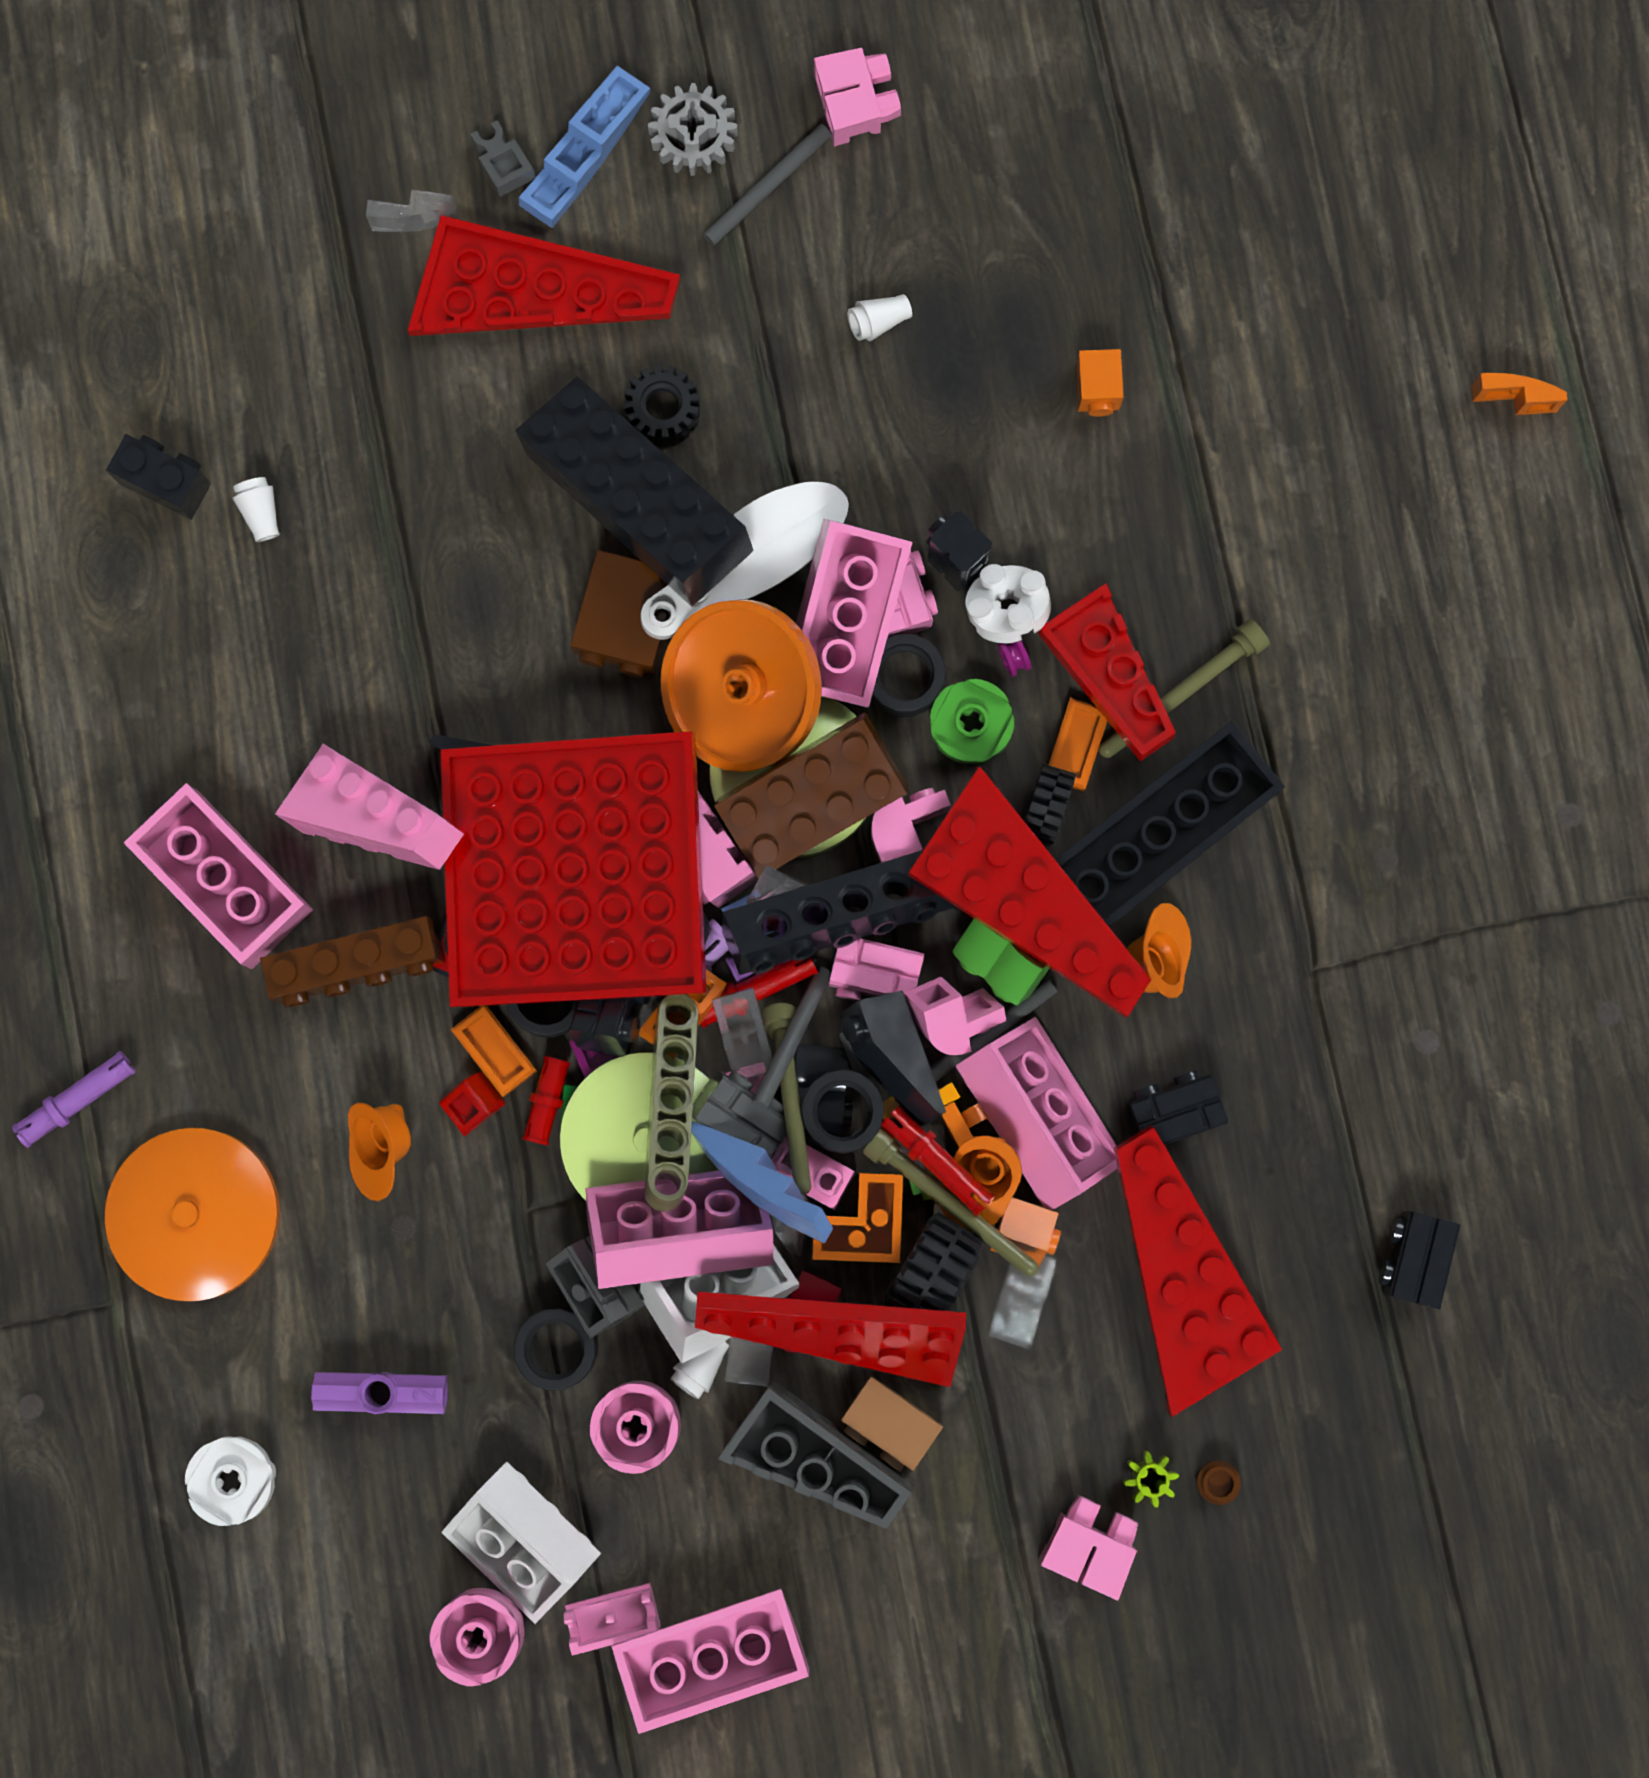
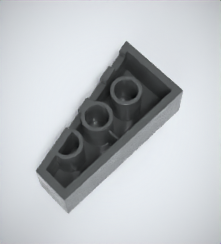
[718,1380,915,1529]

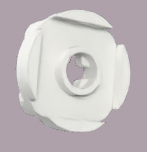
[965,564,1051,643]
[185,1436,276,1526]

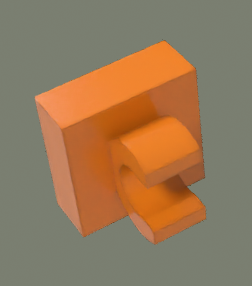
[939,1102,987,1149]

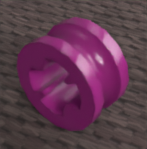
[997,640,1032,677]

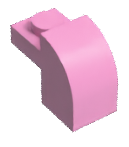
[871,788,951,863]
[904,977,1006,1055]

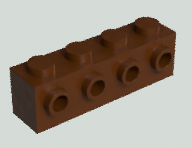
[260,916,445,1008]

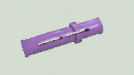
[12,1051,136,1148]

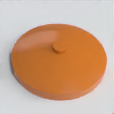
[661,599,822,772]
[105,1128,280,1301]

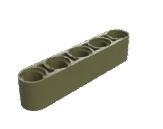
[644,995,698,1212]

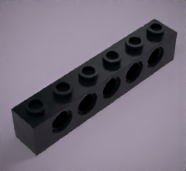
[722,850,960,975]

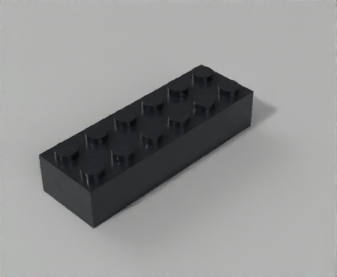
[515,376,754,607]
[1055,721,1285,928]

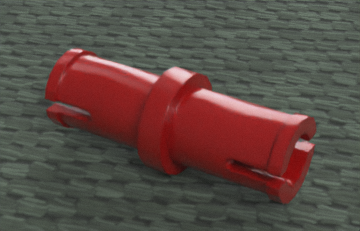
[522,1056,571,1146]

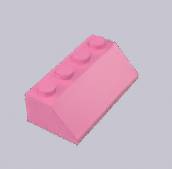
[796,518,912,708]
[956,1017,1118,1211]
[611,1589,809,1734]

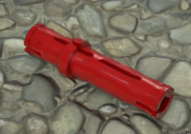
[701,956,819,1028]
[881,1106,995,1217]

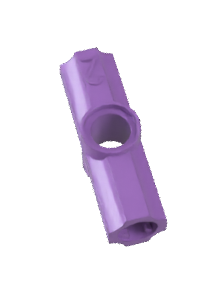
[311,1372,448,1414]

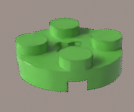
[930,679,1014,765]

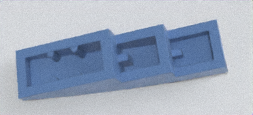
[519,66,650,228]
[691,1121,833,1244]

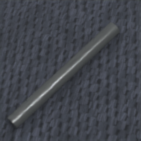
[703,124,832,246]
[751,967,831,1112]
[930,979,1058,1082]

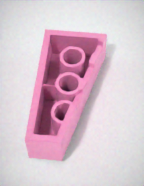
[275,744,464,870]
[698,791,760,908]

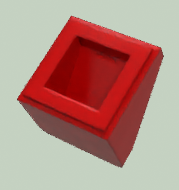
[439,1072,505,1137]

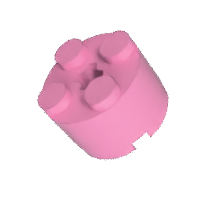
[590,1381,681,1474]
[430,1588,525,1686]

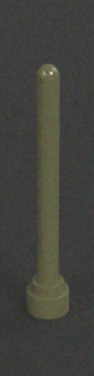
[1099,619,1270,758]
[762,1003,812,1195]
[863,1128,1038,1276]

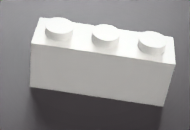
[441,1462,601,1624]

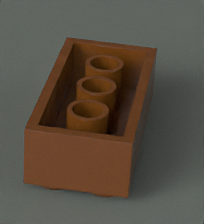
[714,712,909,879]

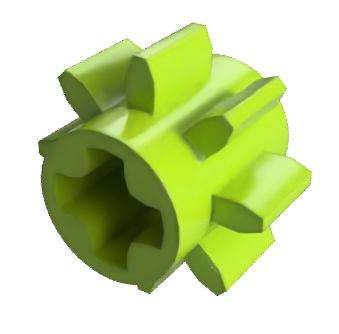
[1123,1450,1179,1507]

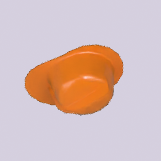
[1127,903,1192,998]
[348,1102,411,1201]
[940,1135,1022,1232]

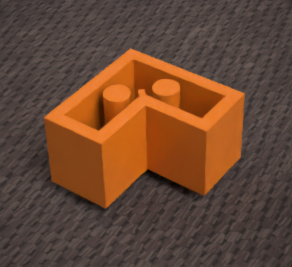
[812,1173,903,1263]

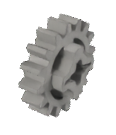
[648,83,738,176]

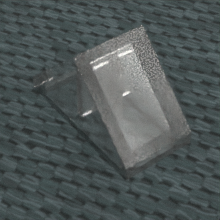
[711,987,773,1079]

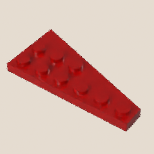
[408,215,681,336]
[908,766,1151,1018]
[1114,1125,1282,1417]
[695,1292,966,1387]

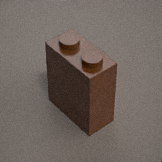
[571,550,670,678]

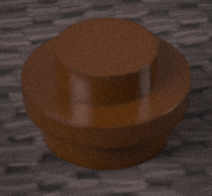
[1196,1460,1241,1505]

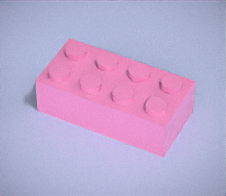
[124,783,313,969]
[585,1171,774,1289]

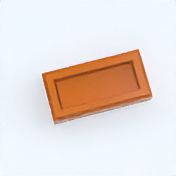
[1049,698,1107,792]
[450,1006,537,1097]

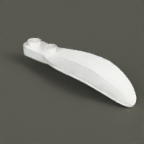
[640,482,849,640]

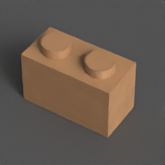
[841,1374,943,1472]

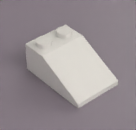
[639,1244,799,1363]

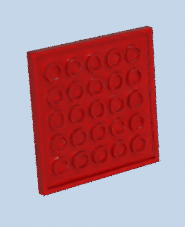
[441,731,707,1007]

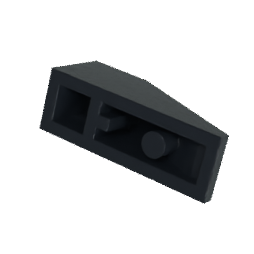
[840,990,946,1126]

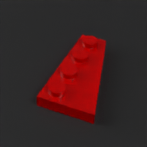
[1038,583,1176,762]

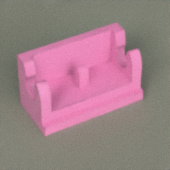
[564,1583,661,1655]

